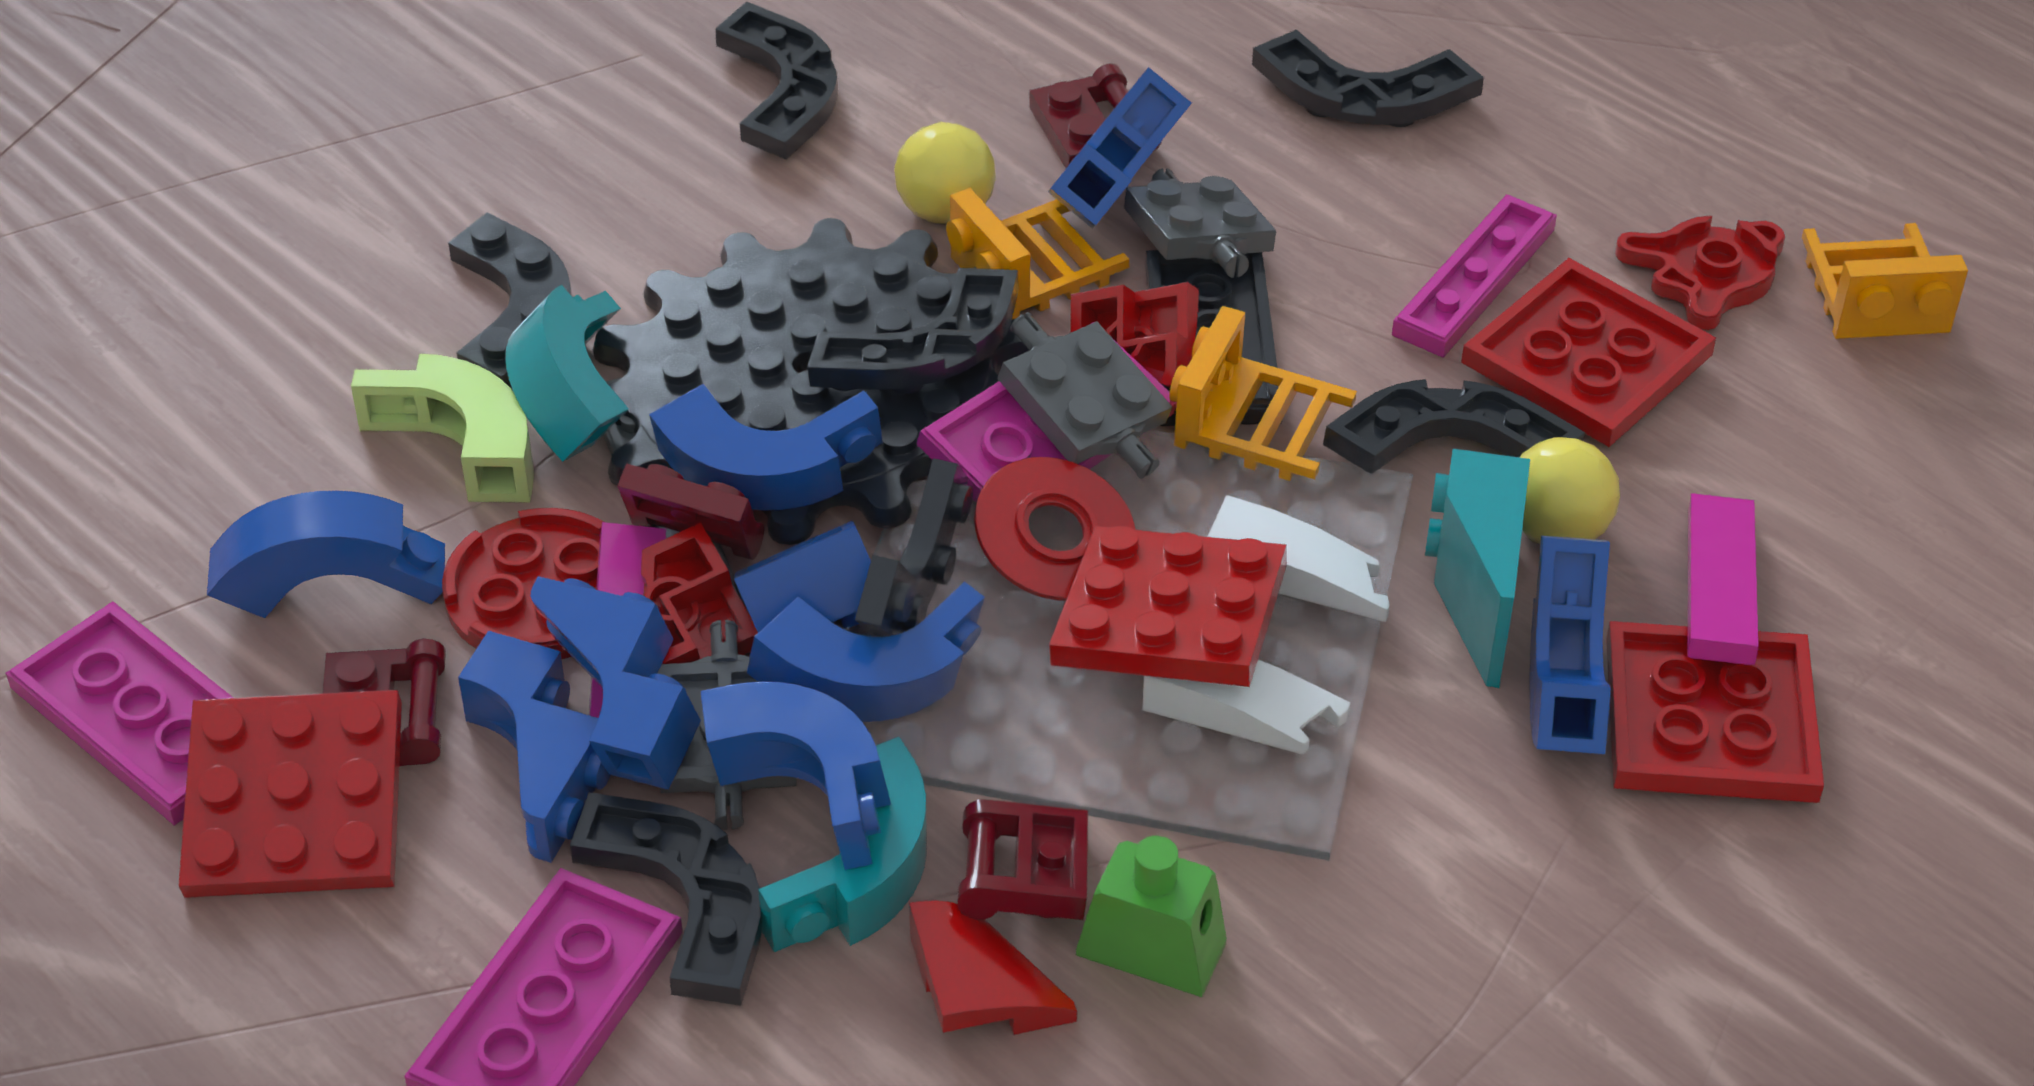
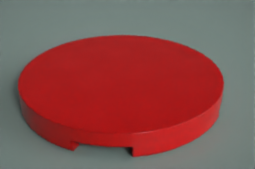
[442,508,604,659]

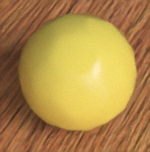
[894,122,996,224]
[1519,437,1620,544]

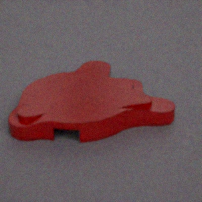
[1615,216,1785,330]

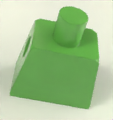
[1076,836,1227,997]

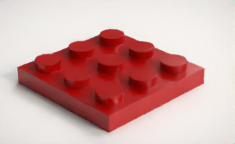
[1461,258,1716,447]
[1049,526,1287,687]
[1606,621,1824,803]
[179,690,402,898]

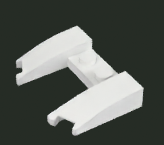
[1142,495,1390,755]

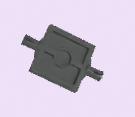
[1124,168,1277,278]
[997,312,1173,479]
[657,620,797,830]

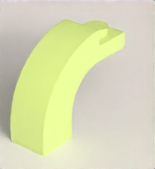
[351,354,534,503]

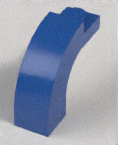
[1048,67,1192,228]
[649,384,883,511]
[207,490,445,618]
[1529,535,1611,754]
[747,581,985,722]
[701,681,891,870]

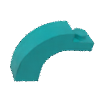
[505,285,629,462]
[758,737,927,952]

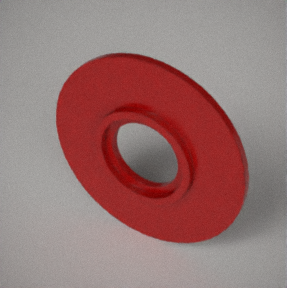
[974,457,1136,601]

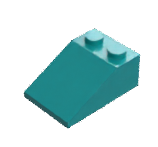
[1425,449,1530,688]

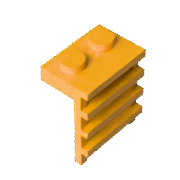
[946,188,1130,319]
[1801,223,1968,339]
[1169,306,1357,481]

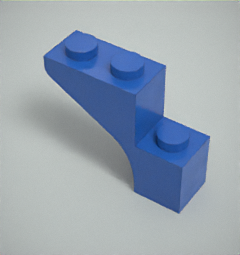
[531,576,701,790]
[458,631,611,863]

